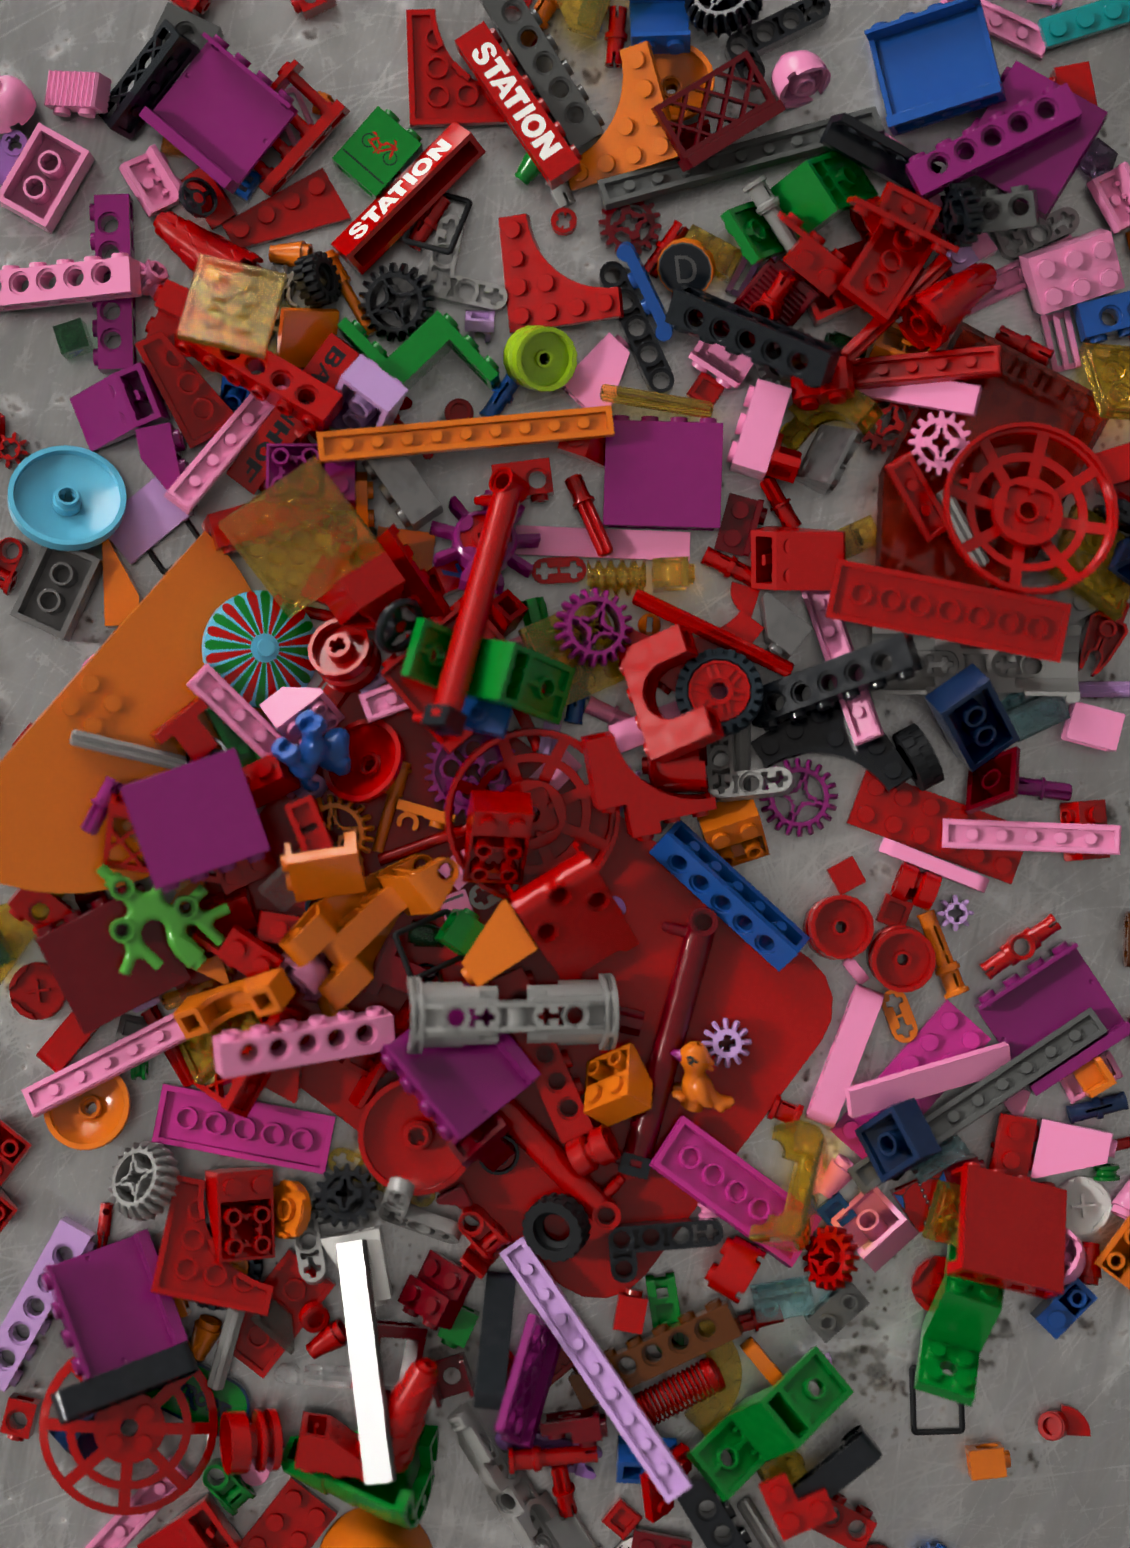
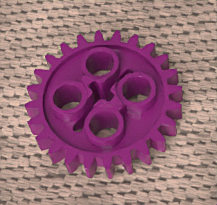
[424,733,515,818]

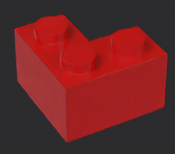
[145,279,206,345]

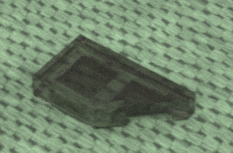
[250,1297,295,1355]

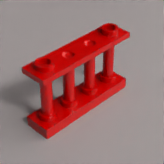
[253,59,350,197]

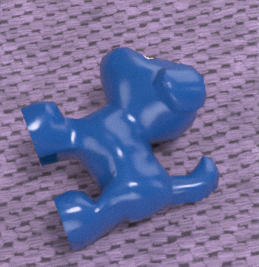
[271,710,352,792]

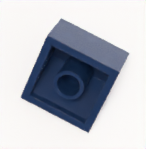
[854,1098,942,1183]

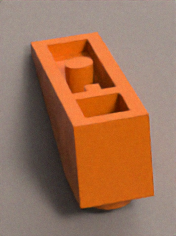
[102,539,143,628]

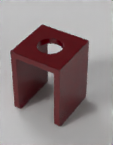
[434,1352,475,1408]

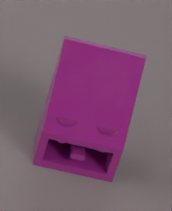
[70,362,171,452]
[135,422,198,517]
[266,443,357,510]

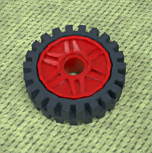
[675,648,763,737]

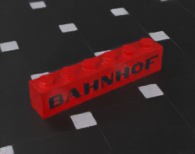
[226,332,360,495]

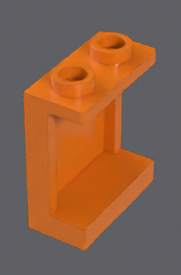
[280,831,366,902]

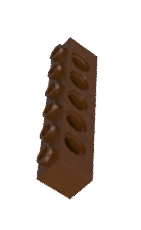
[568,1298,744,1410]

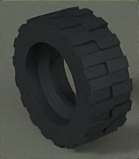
[892,723,944,791]
[522,1193,591,1262]

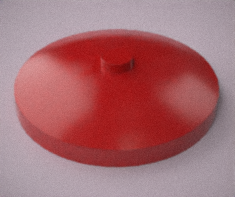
[358,1079,467,1196]

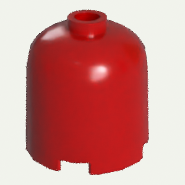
[642,746,709,793]

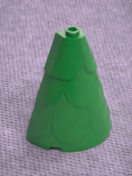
[281,1424,439,1529]

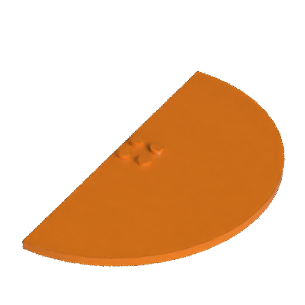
[0,531,272,894]

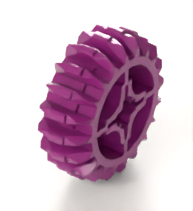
[553,588,633,668]
[759,758,838,837]

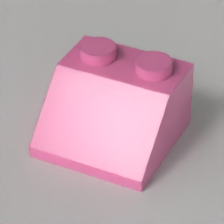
[830,1187,919,1273]

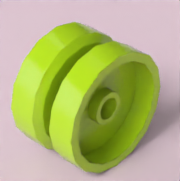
[503,325,577,391]

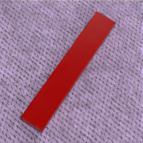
[852,345,1002,390]

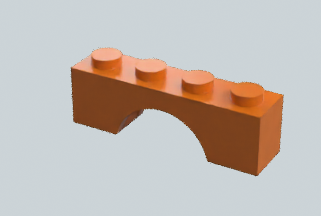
[173,967,296,1039]

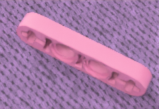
[879,838,990,893]

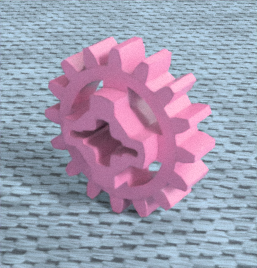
[907,411,971,476]

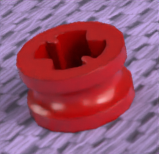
[551,208,577,236]

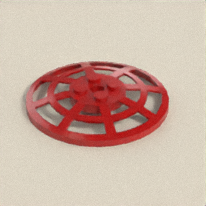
[942,422,1119,595]
[444,728,620,901]
[39,1356,218,1516]

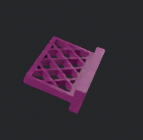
[494,1313,562,1449]

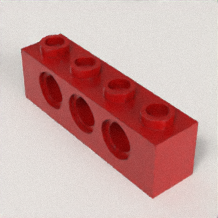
[8,888,75,936]

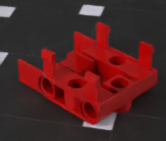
[505,842,640,980]

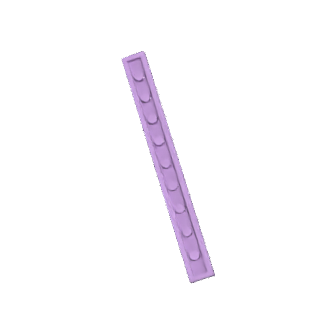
[499,1236,693,1504]

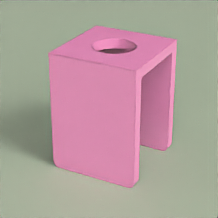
[1061,702,1126,752]

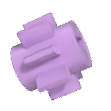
[936,895,974,931]

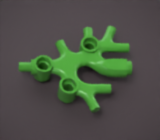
[96,863,231,976]

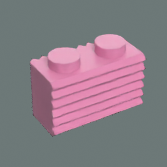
[44,70,112,118]

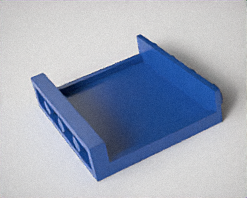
[864,0,1006,136]

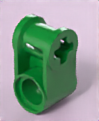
[202,1458,257,1516]

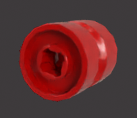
[890,861,942,911]
[565,1124,621,1177]

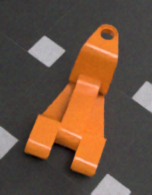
[279,853,460,1010]

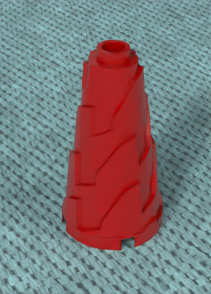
[153,211,264,306]
[896,263,997,352]
[354,1358,439,1473]

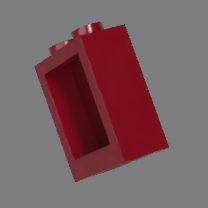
[350,1319,428,1398]

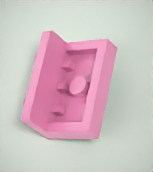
[119,144,182,218]
[1086,161,1130,235]
[688,340,754,389]

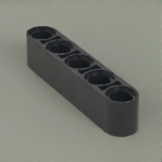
[599,261,674,398]
[473,1270,516,1410]
[50,1342,199,1425]

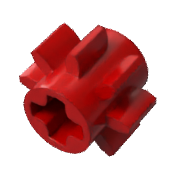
[0,432,31,469]

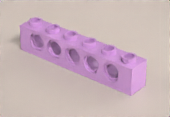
[0,1216,96,1392]

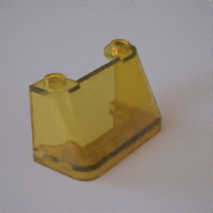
[748,1120,829,1252]

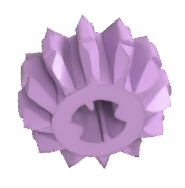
[701,1017,752,1068]

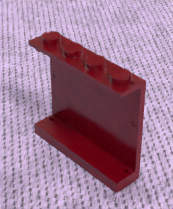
[34,883,191,1034]

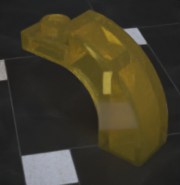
[780,389,884,450]

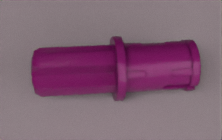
[81,776,123,836]
[1018,777,1073,801]

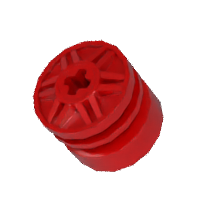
[219,1408,283,1475]

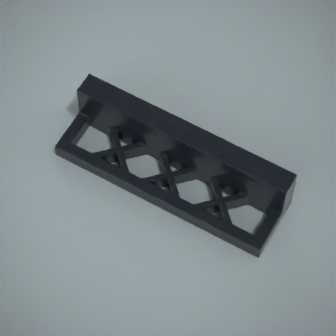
[99,19,200,141]
[819,112,942,194]

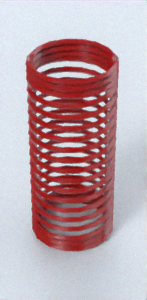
[633,1355,726,1426]

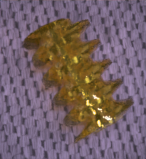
[587,559,646,596]

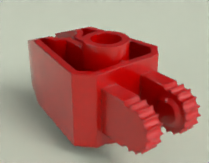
[1078,594,1130,677]

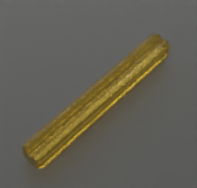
[600,384,713,418]

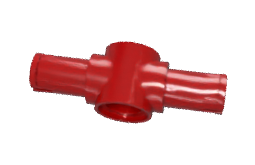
[748,270,796,344]
[979,913,1062,980]

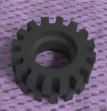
[292,251,342,308]

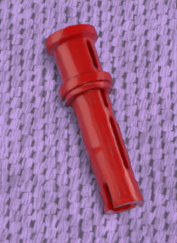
[507,1445,598,1474]

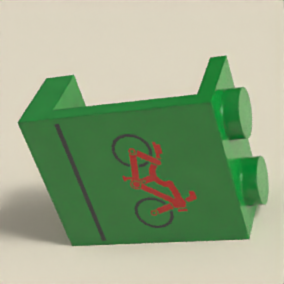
[332,106,423,200]

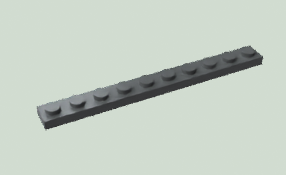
[597,106,885,211]
[847,1007,1108,1195]

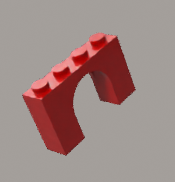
[617,624,725,764]

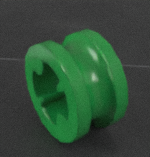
[130,1060,149,1080]
[1093,1164,1120,1181]

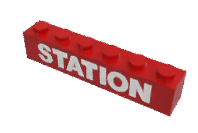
[454,21,582,190]
[331,121,486,275]

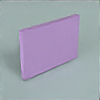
[109,477,190,565]

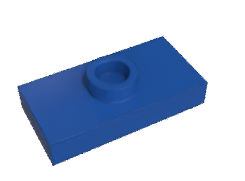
[462,698,513,739]

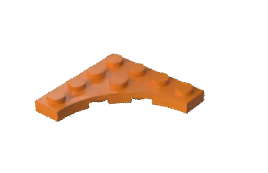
[568,41,679,191]

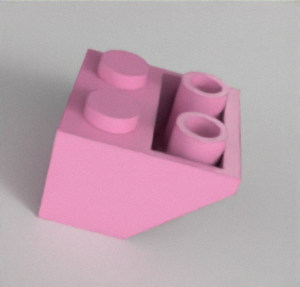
[259,687,345,747]

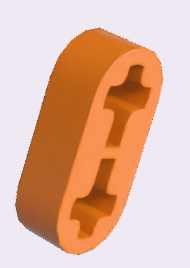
[881,989,918,1043]
[740,1336,784,1386]

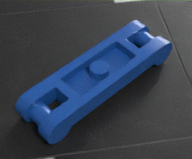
[616,241,674,341]

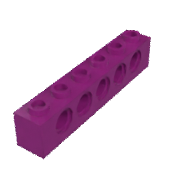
[905,83,1083,200]
[89,194,137,374]

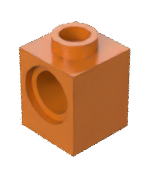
[965,1442,1011,1481]

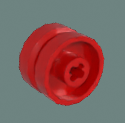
[307,618,382,693]
[803,895,874,960]
[866,925,936,993]

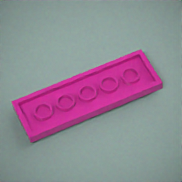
[830,999,991,1159]
[152,1083,336,1174]
[649,1116,822,1268]

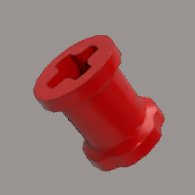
[767,1094,804,1129]

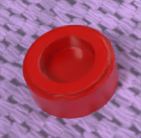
[299,1301,330,1333]
[1038,1410,1069,1441]

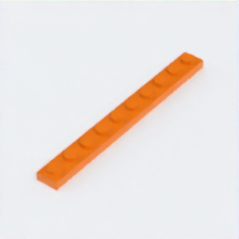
[316,405,615,464]

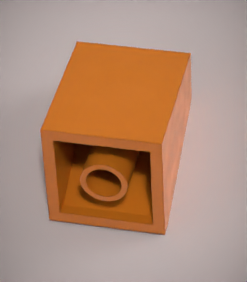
[460,899,538,986]

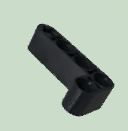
[725,0,831,92]
[608,1217,724,1283]
[791,1425,882,1499]

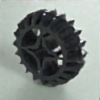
[684,0,763,38]
[358,262,437,342]

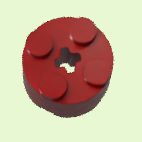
[704,1235,767,1304]

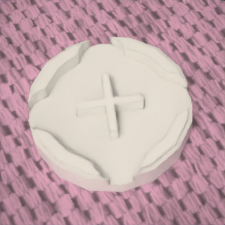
[1058,1176,1112,1235]

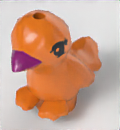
[670,1041,735,1113]

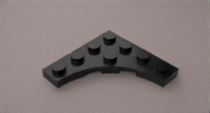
[750,688,913,792]

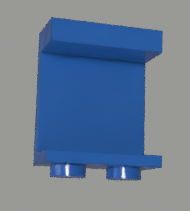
[629,0,691,55]

